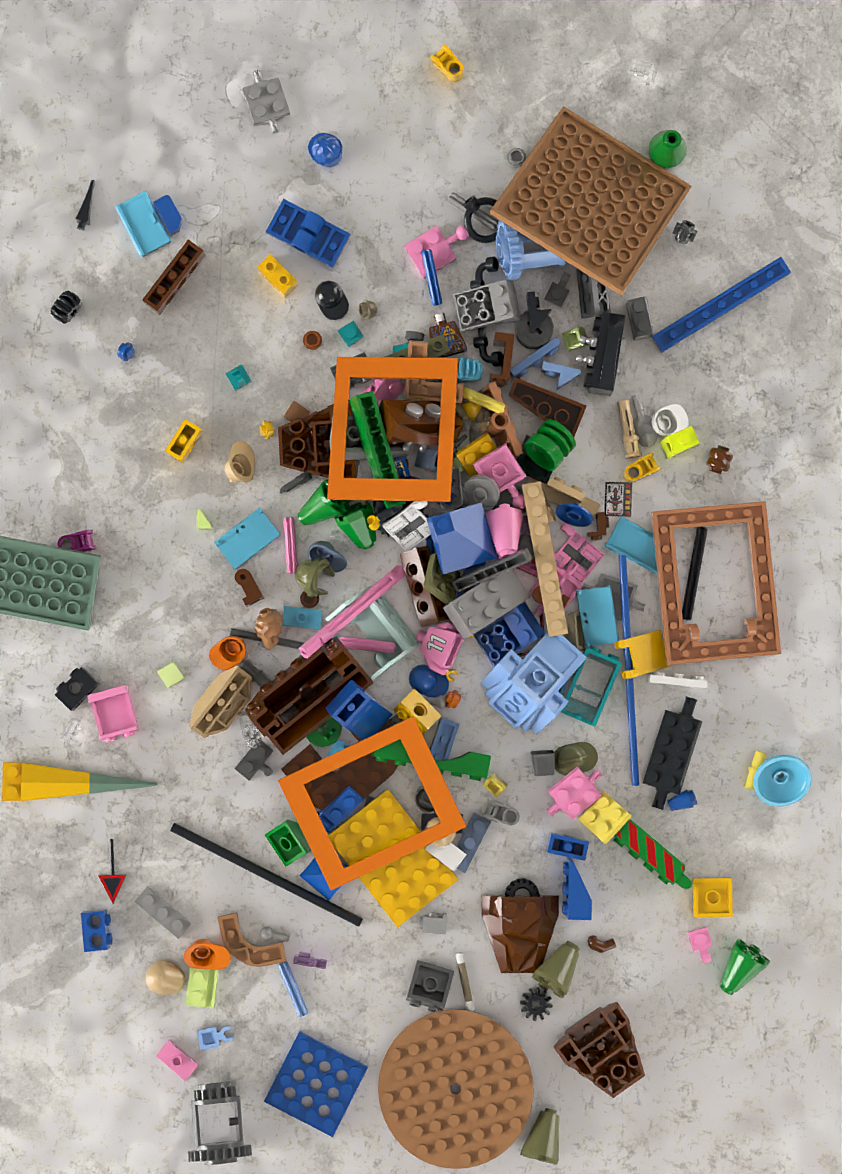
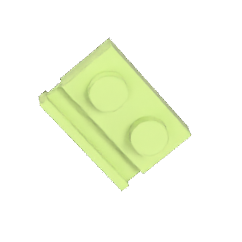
[186,967,218,1008]

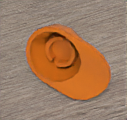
[209,635,246,670]

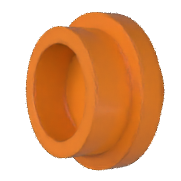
[445,690,461,708]

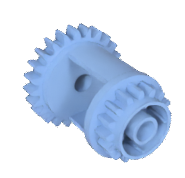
[496,220,566,281]

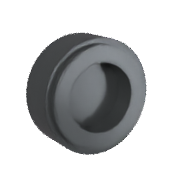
[405,331,425,341]

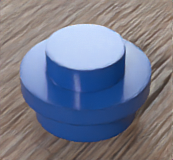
[117,342,134,361]

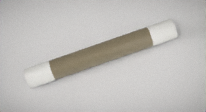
[456,953,474,1011]

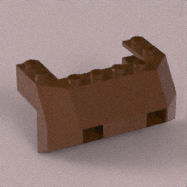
[245,636,374,755]

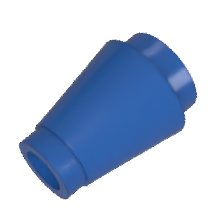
[667,790,698,811]

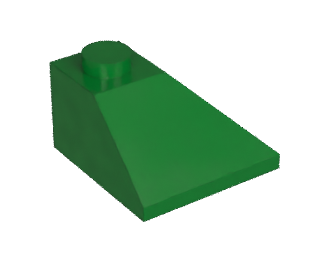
[265,819,311,867]

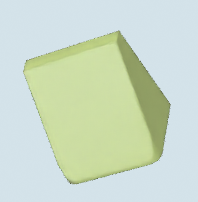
[562,327,589,351]
[197,509,214,530]
[157,662,184,688]

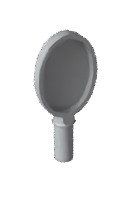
[631,394,658,447]

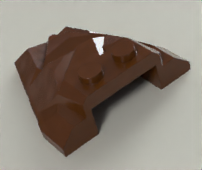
[278,403,360,478]
[481,895,559,973]
[554,1002,645,1098]

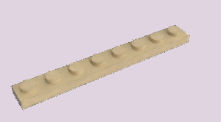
[522,481,568,637]

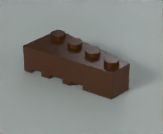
[508,377,587,437]

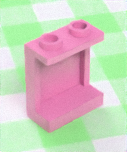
[87,685,139,743]

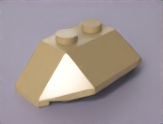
[189,666,252,738]

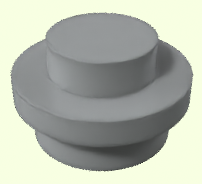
[507,148,526,167]

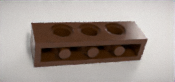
[142,239,205,315]
[400,546,450,627]

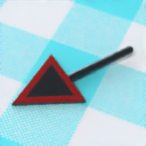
[98,839,126,904]

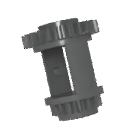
[188,1081,252,1165]

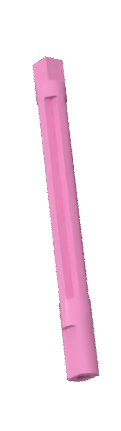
[299,565,405,658]

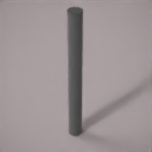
[230,628,304,649]

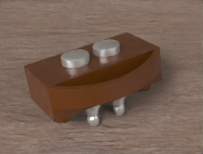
[379,400,464,452]

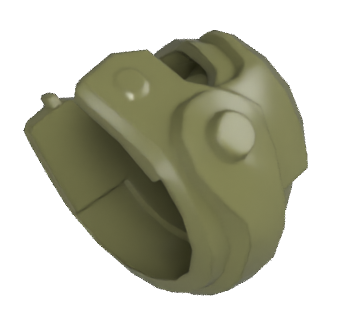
[295,558,335,598]

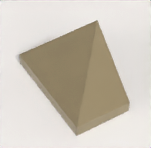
[563,612,585,650]

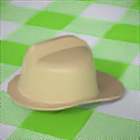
[224,441,255,483]

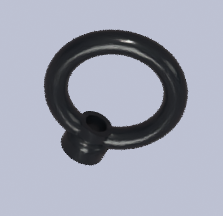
[463,195,498,243]

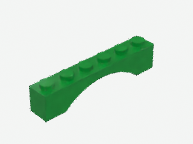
[371,739,491,781]

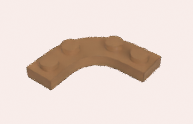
[217,912,287,967]

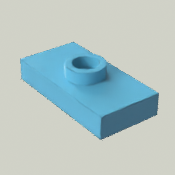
[283,606,322,630]

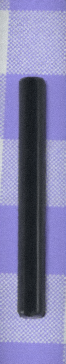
[682,527,708,621]

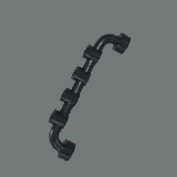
[470,256,504,367]

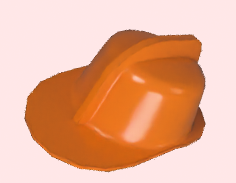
[184,939,231,970]

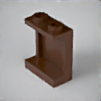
[489,332,514,388]

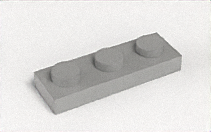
[135,886,192,939]

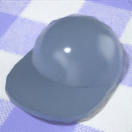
[308,541,347,572]

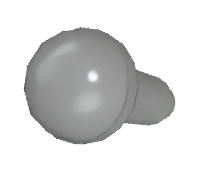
[423,695,447,708]
[260,927,290,942]

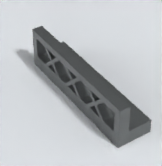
[576,268,611,318]

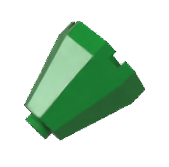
[334,500,376,550]

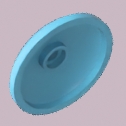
[753,755,812,806]

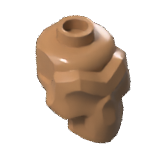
[254,608,283,649]

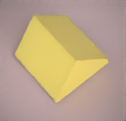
[483,772,508,797]

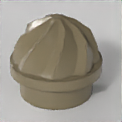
[359,300,378,319]

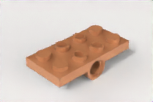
[478,382,523,458]

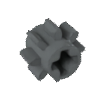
[673,220,698,244]

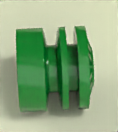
[524,419,576,471]

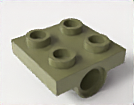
[423,553,461,605]

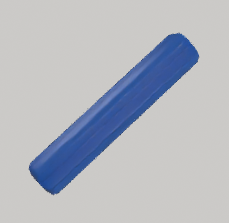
[421,249,442,306]

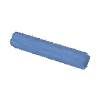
[278,961,308,1017]

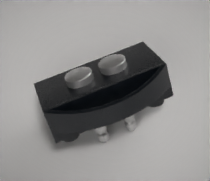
[576,312,626,396]

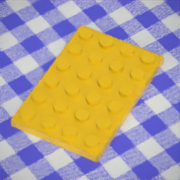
[328,788,459,927]

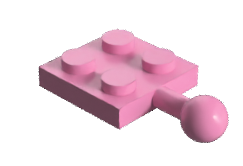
[404,225,470,279]
[473,443,526,509]

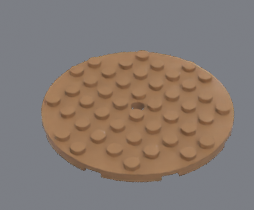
[378,1009,534,1169]

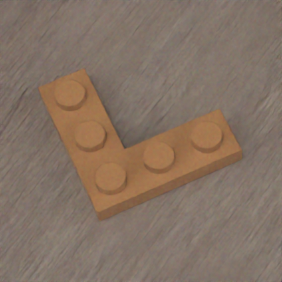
[405,340,464,403]

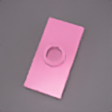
[156,1040,198,1081]

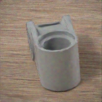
[482,798,520,826]

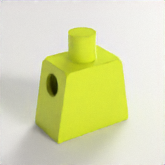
[660,426,701,459]

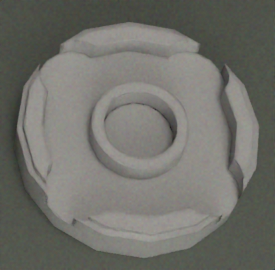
[462,474,500,512]

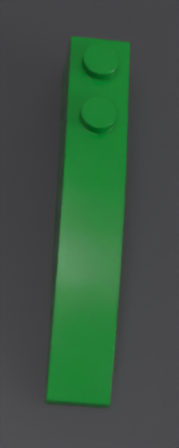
[349,391,406,509]

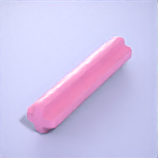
[284,517,297,574]
[340,636,396,654]

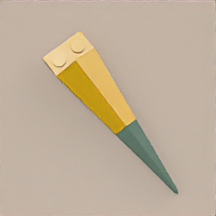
[2,762,157,801]

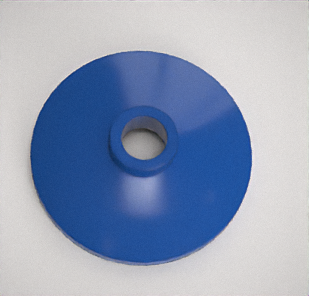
[555,503,593,527]

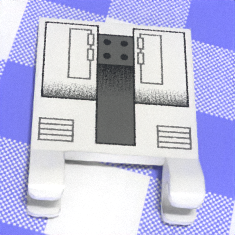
[382,501,431,551]

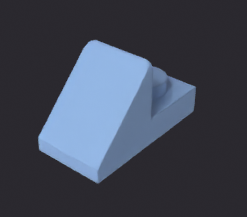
[541,361,581,390]

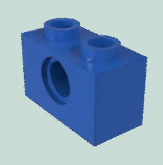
[546,832,589,861]

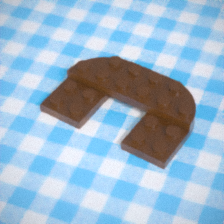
[281,718,402,810]

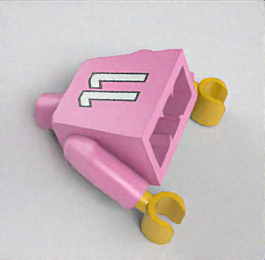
[416,622,474,682]

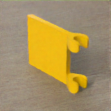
[614,630,669,679]

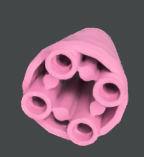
[485,504,523,559]

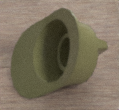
[554,742,598,776]

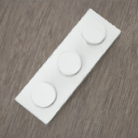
[648,671,708,689]

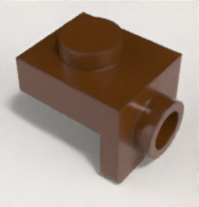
[586,512,609,541]

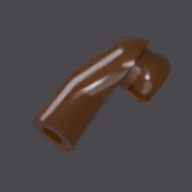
[587,935,616,953]

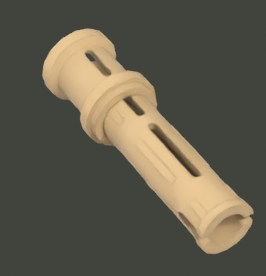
[617,400,642,459]

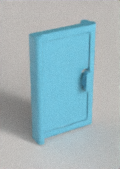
[115,191,171,257]
[214,508,281,569]
[605,516,657,573]
[576,585,619,647]

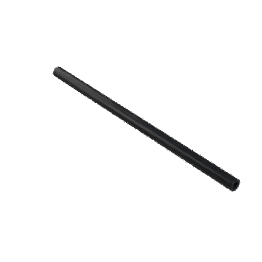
[170,822,363,927]

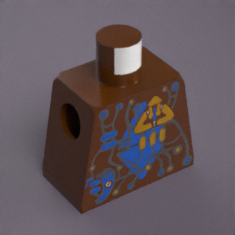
[429,313,467,358]

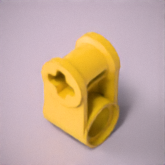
[430,44,463,82]
[623,452,661,483]

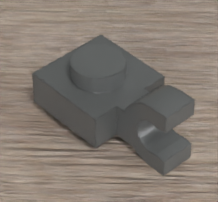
[544,272,571,308]

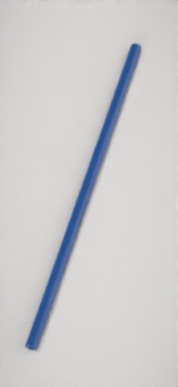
[618,555,639,786]

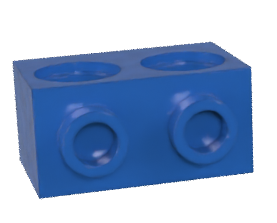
[81,909,112,952]

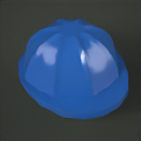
[308,133,343,167]

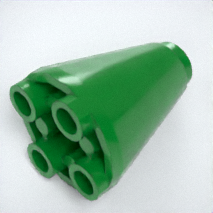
[649,130,687,168]
[298,479,350,525]
[720,939,770,995]

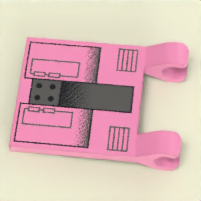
[554,523,605,584]

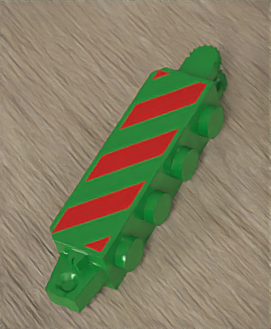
[613,819,692,889]

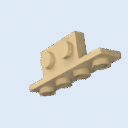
[526,477,600,520]

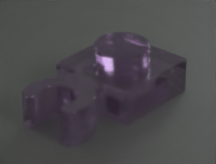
[293,952,327,969]

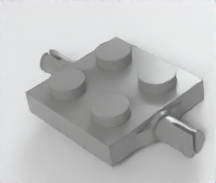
[242,70,290,133]
[582,573,646,621]

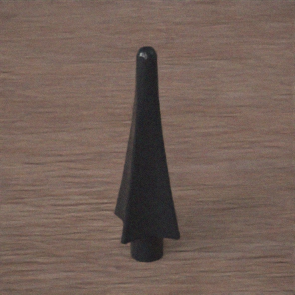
[75,180,95,231]

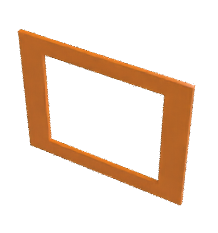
[327,357,458,502]
[278,716,466,890]

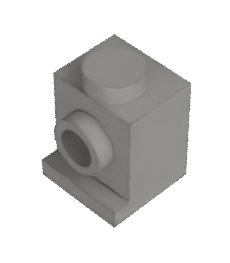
[419,912,447,935]

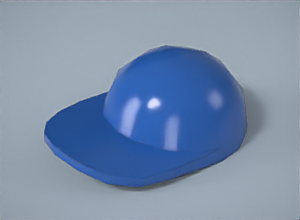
[409,664,449,697]

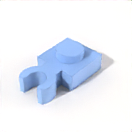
[197,1026,233,1050]

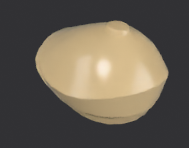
[146,960,185,995]

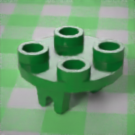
[306,717,342,747]

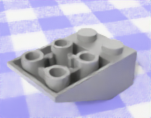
[453,279,521,332]

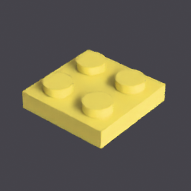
[578,791,632,845]

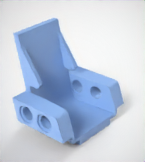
[481,632,587,734]

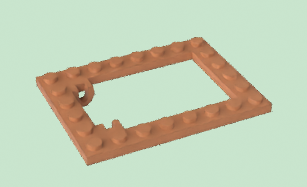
[651,501,781,665]

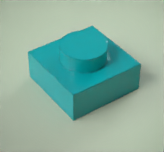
[338,320,364,347]

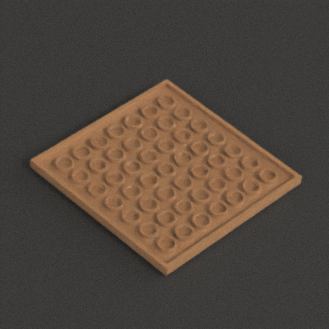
[489,106,692,296]

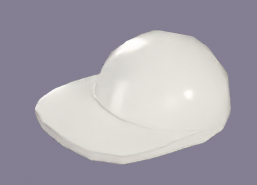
[652,404,688,436]

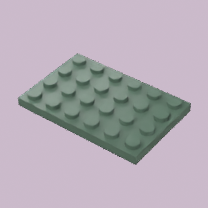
[0,536,101,631]

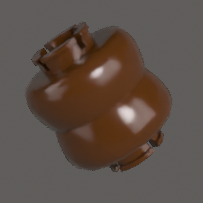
[706,445,733,474]

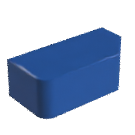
[153,195,183,236]

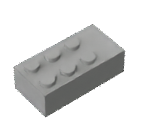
[443,569,531,640]

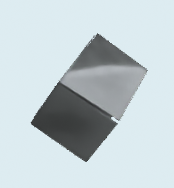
[530,750,555,776]

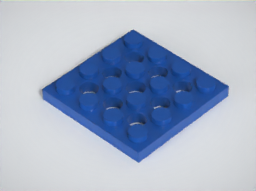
[264,1031,368,1137]

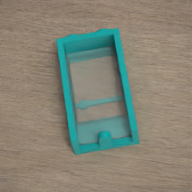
[560,646,622,727]

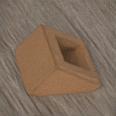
[284,401,310,422]

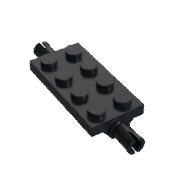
[643,696,703,810]

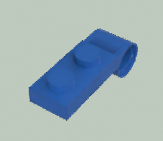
[317,786,363,833]

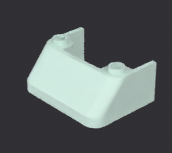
[326,586,418,680]

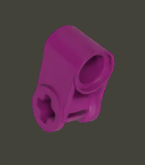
[57,529,96,552]

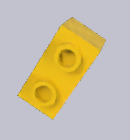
[257,254,298,298]
[165,419,203,463]
[393,689,441,735]

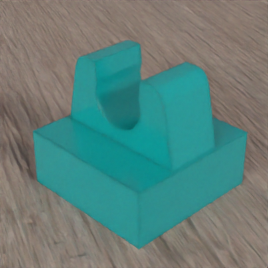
[225,364,252,391]

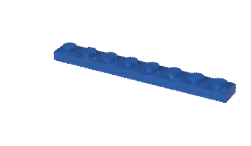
[652,257,791,353]

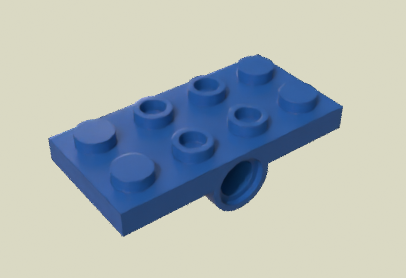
[266,198,351,268]

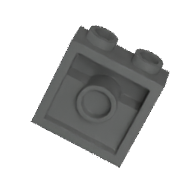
[406,960,454,1013]

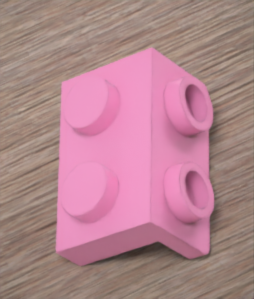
[363,379,405,408]

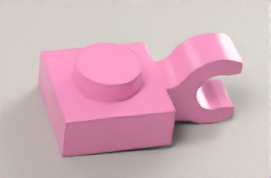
[688,927,712,963]

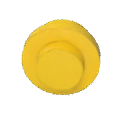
[259,420,274,439]

